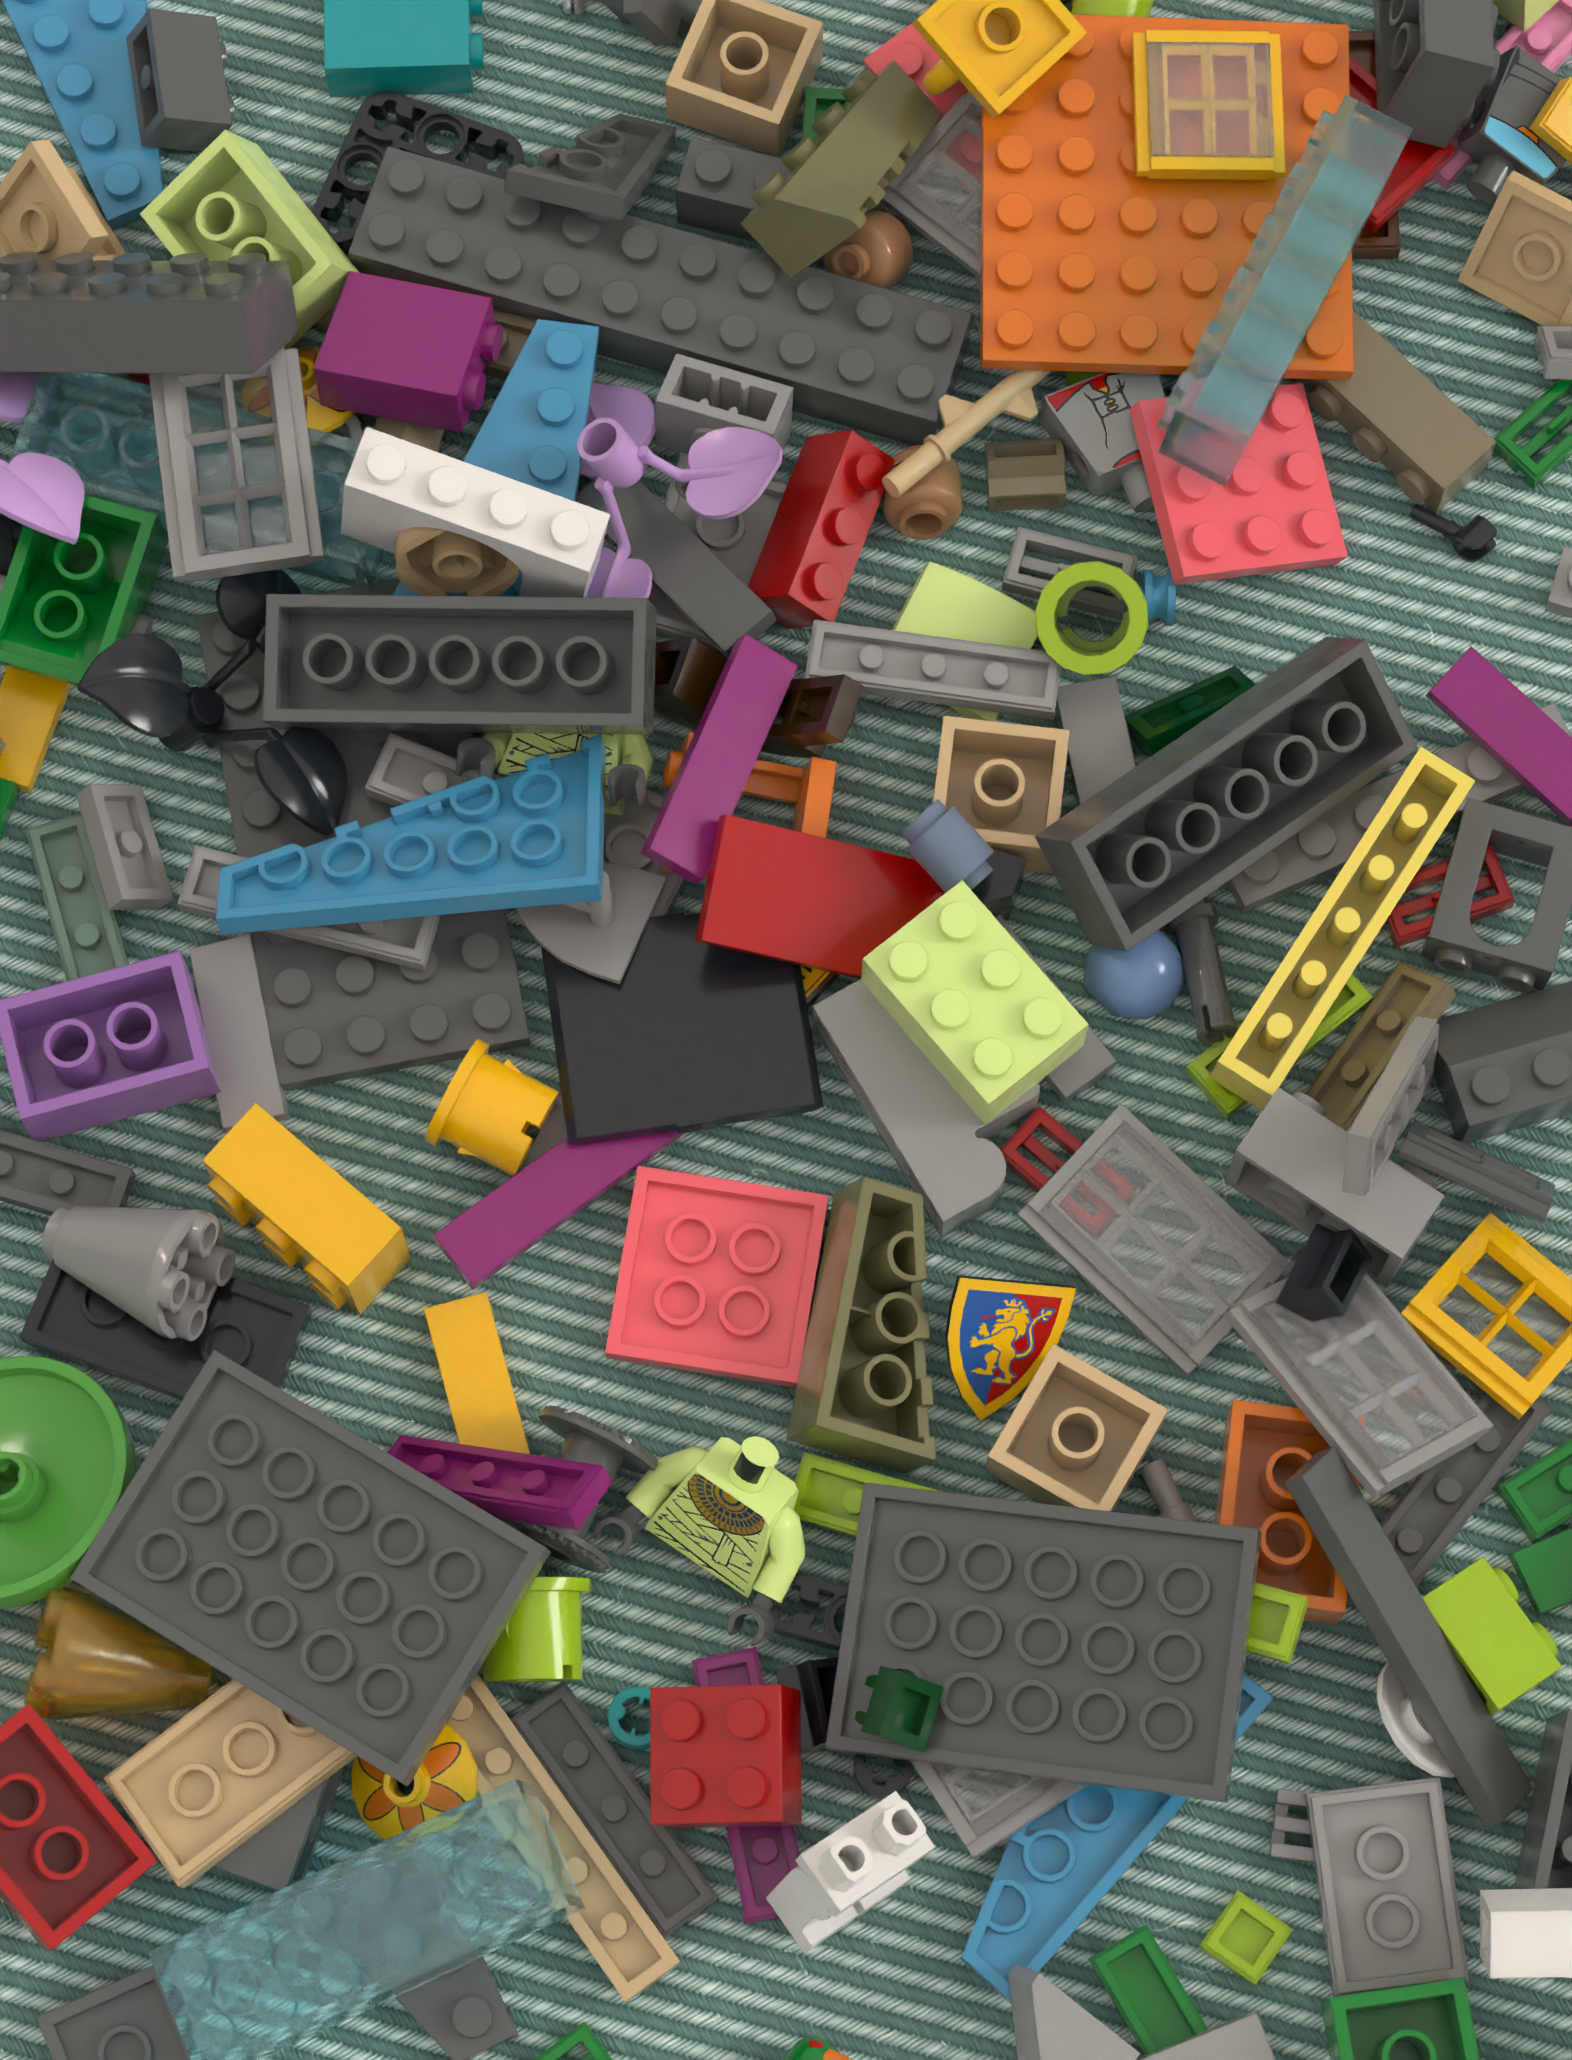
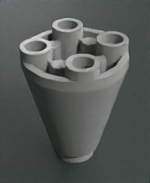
[42,1206,236,1341]

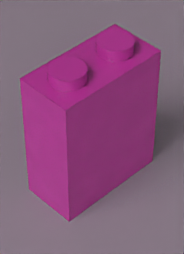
[313,271,503,433]

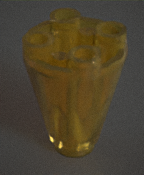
[23,1587,212,1721]

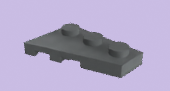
[504,114,676,221]
[312,1849,519,2060]

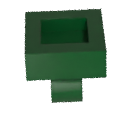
[854,1666,944,1752]

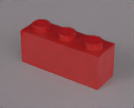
[748,430,895,629]

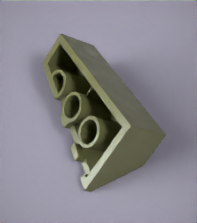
[740,60,943,278]

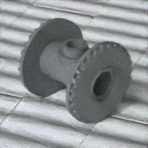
[496,1405,658,1573]

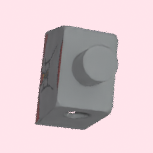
[1040,372,1165,513]

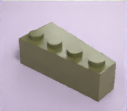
[786,1177,936,1474]

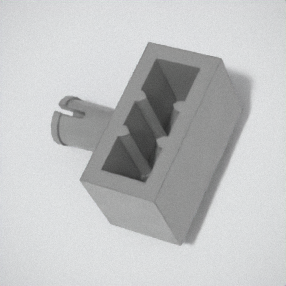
[655,353,793,500]

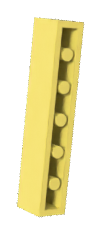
[1209,747,1475,1111]

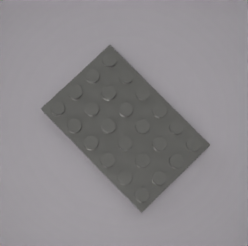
[70,1350,551,1786]
[825,1483,1262,1803]

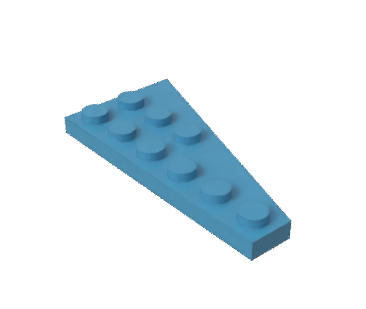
[1,0,164,231]
[393,319,600,597]
[216,734,606,935]
[961,1673,1273,2004]

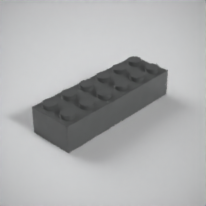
[0,252,299,374]
[263,594,657,735]
[1035,637,1418,952]

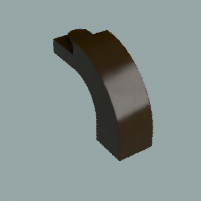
[654,637,863,758]

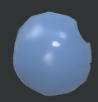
[1083,930,1185,1020]

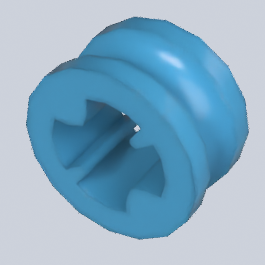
[1142,570,1176,626]

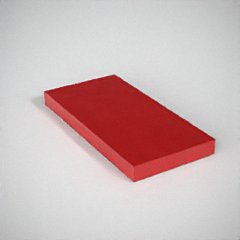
[695,814,945,979]

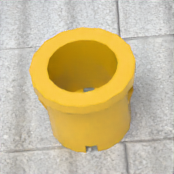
[424,1038,559,1176]

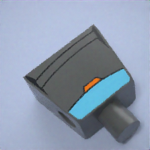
[1458,45,1567,204]

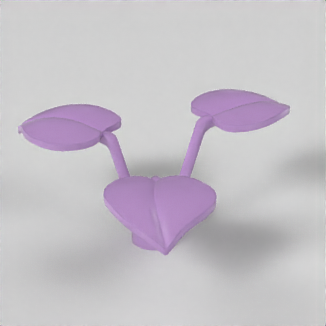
[0,372,85,545]
[577,382,784,599]

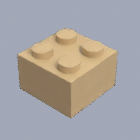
[665,0,823,158]
[933,716,1070,874]
[985,1344,1168,1512]

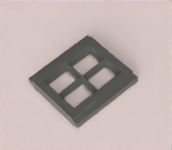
[1398,1119,1555,1223]

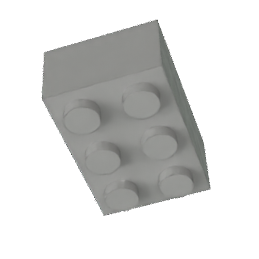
[1224,1087,1445,1288]

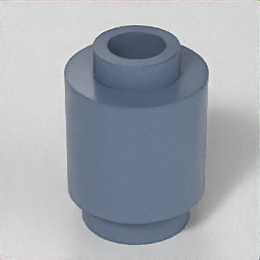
[900,799,995,893]

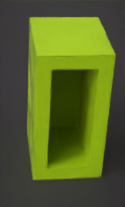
[1422,1556,1562,1717]

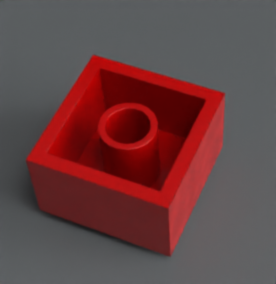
[650,1684,802,1828]

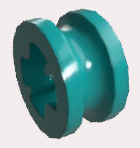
[608,1687,650,1750]

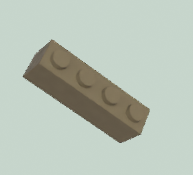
[1282,310,1496,514]

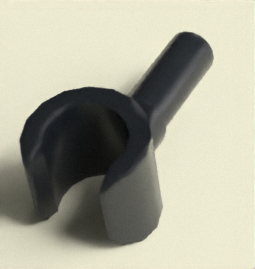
[1409,504,1497,562]

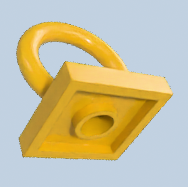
[912,0,1087,118]

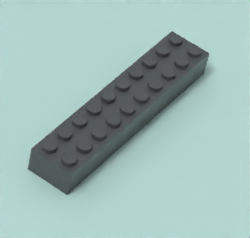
[348,146,972,446]

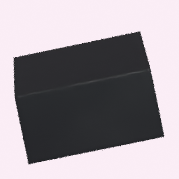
[971,847,1026,920]
[1275,1223,1373,1322]
[776,1657,838,1755]

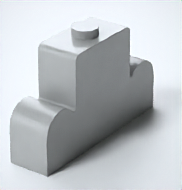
[812,979,1040,1237]

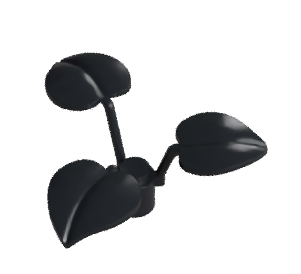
[77,569,347,836]

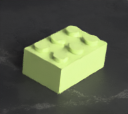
[140,129,360,350]
[861,880,1089,1125]

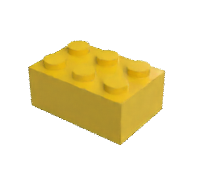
[202,1103,412,1315]

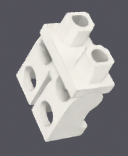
[766,1791,935,1954]

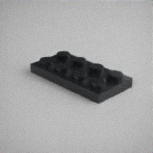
[20,1259,313,1401]

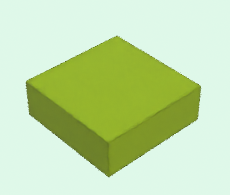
[1198,1890,1293,1987]

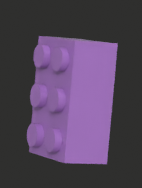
[0,951,221,1142]

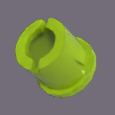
[1035,561,1149,675]
[482,1577,591,1683]

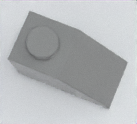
[1008,1963,1140,2060]

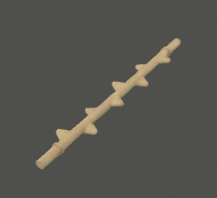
[882,370,1052,498]

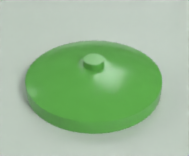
[0,1356,136,1609]

